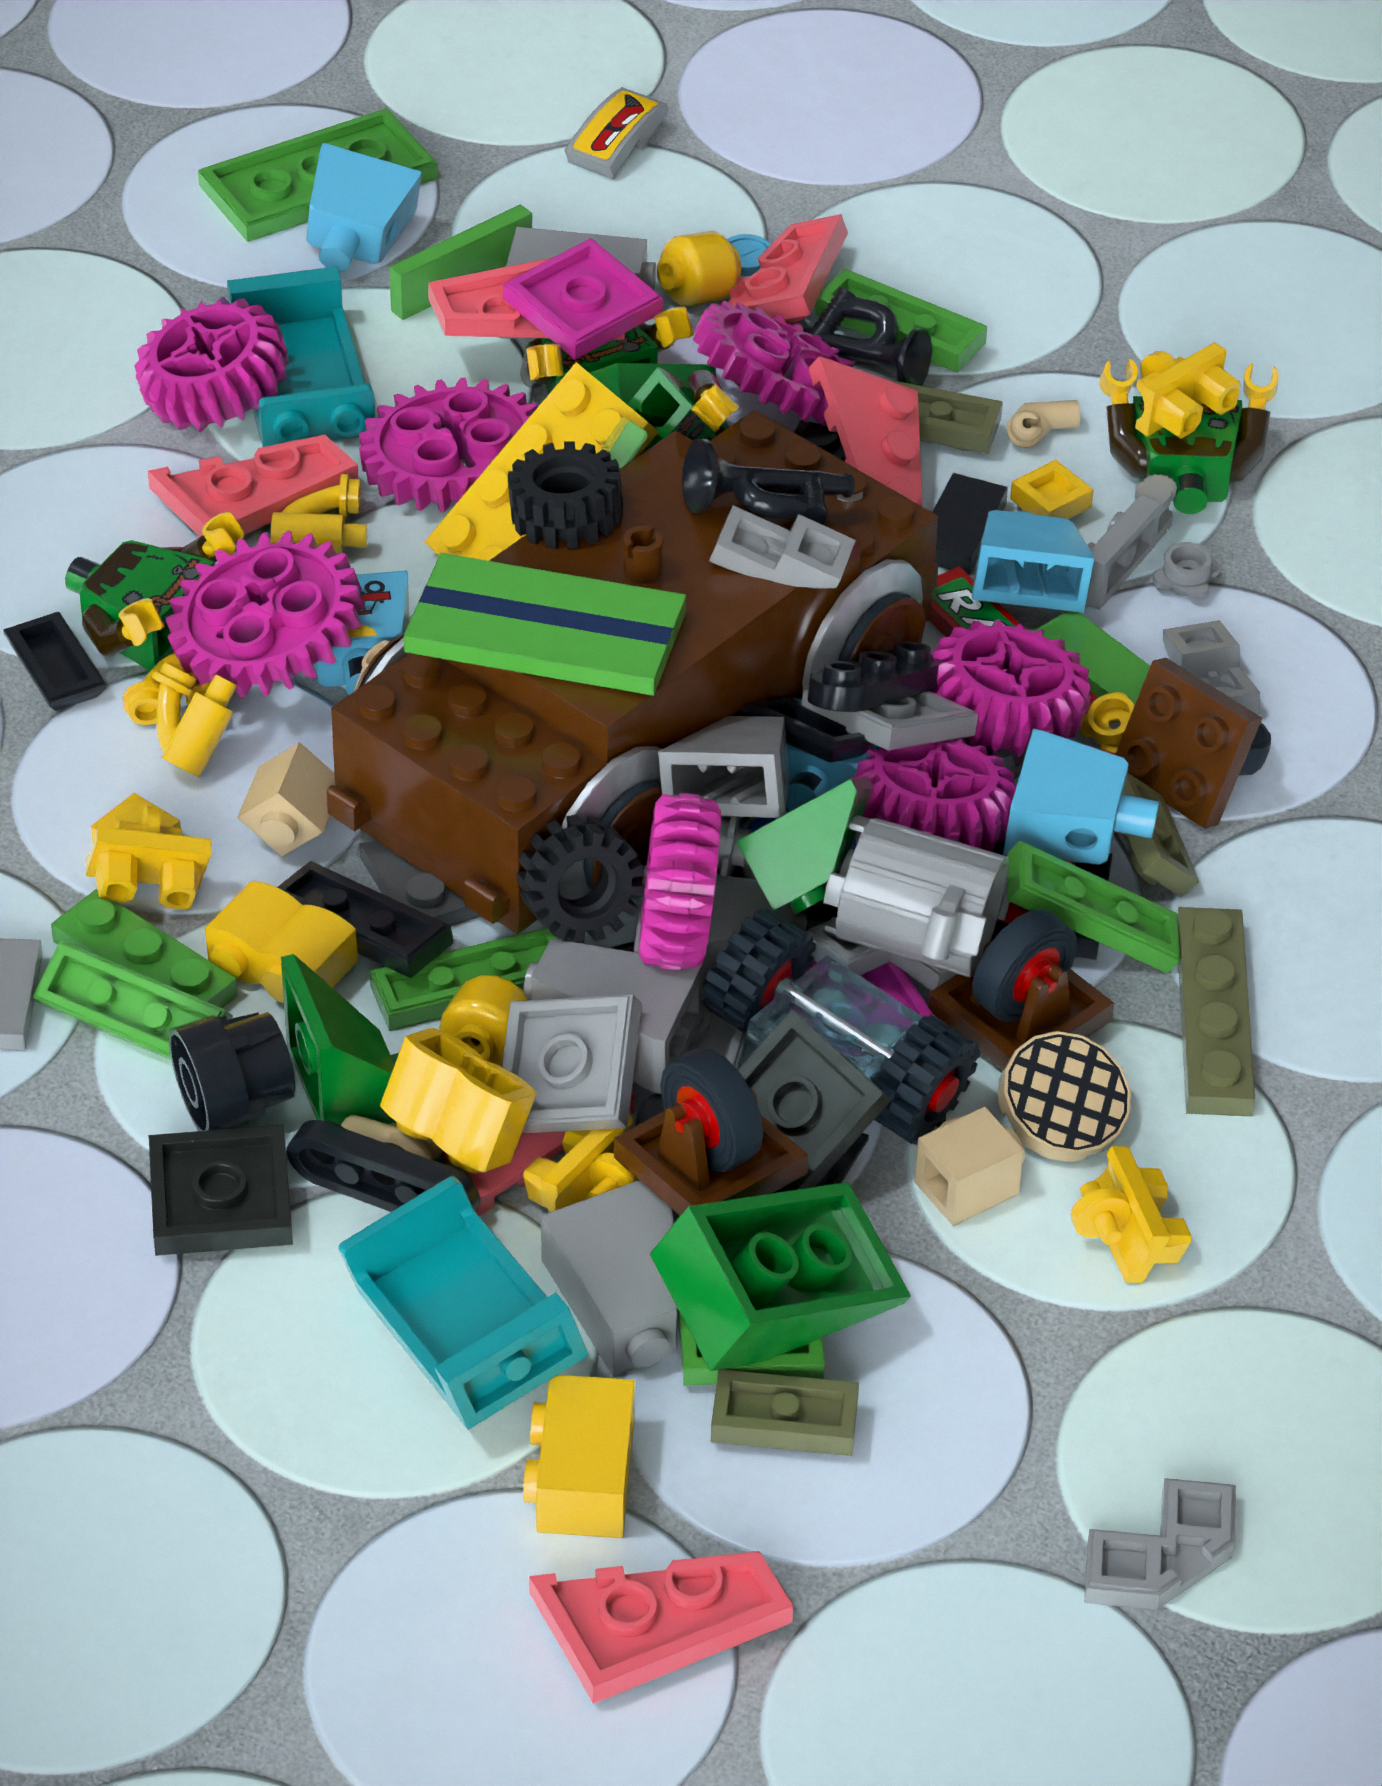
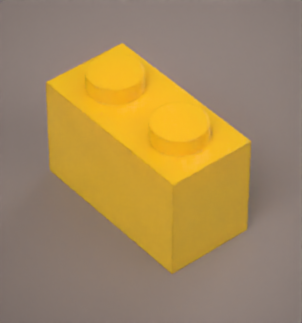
[523,1375,635,1538]

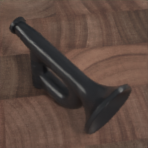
[803,287,932,386]
[682,439,855,524]

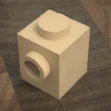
[237,742,335,857]
[915,1106,1025,1226]

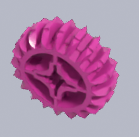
[134,297,289,432]
[930,619,1091,758]
[848,738,1017,852]
[638,793,721,970]

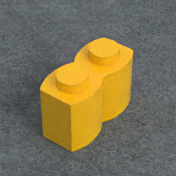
[204,881,358,1003]
[380,1028,537,1173]

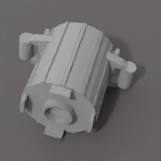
[823,815,1010,978]

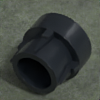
[168,1012,295,1131]

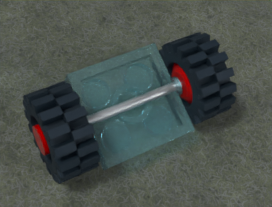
[702,908,980,1145]

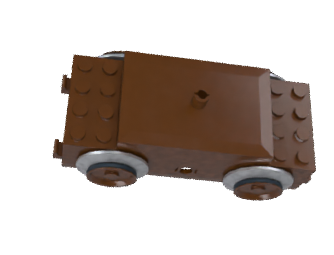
[327,410,938,935]

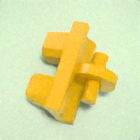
[1135,342,1241,439]
[86,806,211,910]
[523,1112,639,1213]
[1070,1146,1192,1283]

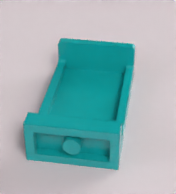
[227,266,375,447]
[338,1176,589,1430]

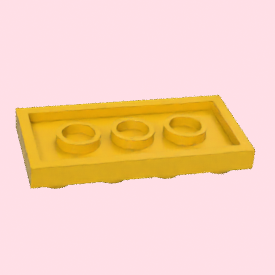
[424,362,659,561]

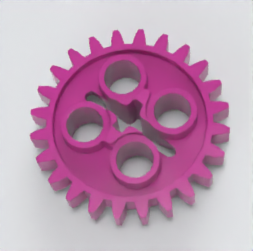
[693,301,854,426]
[359,378,538,512]
[166,531,365,697]

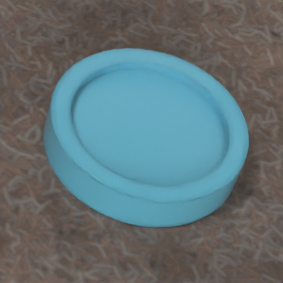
[727,234,771,276]

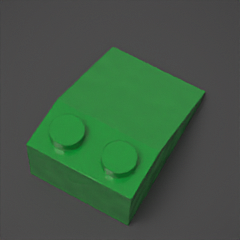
[650,1182,911,1371]

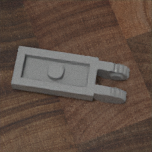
[1086,474,1177,610]

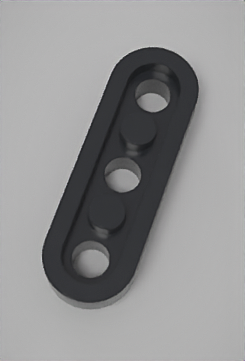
[807,641,942,712]
[286,1120,480,1212]

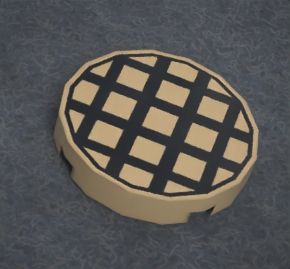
[998,1031,1131,1162]

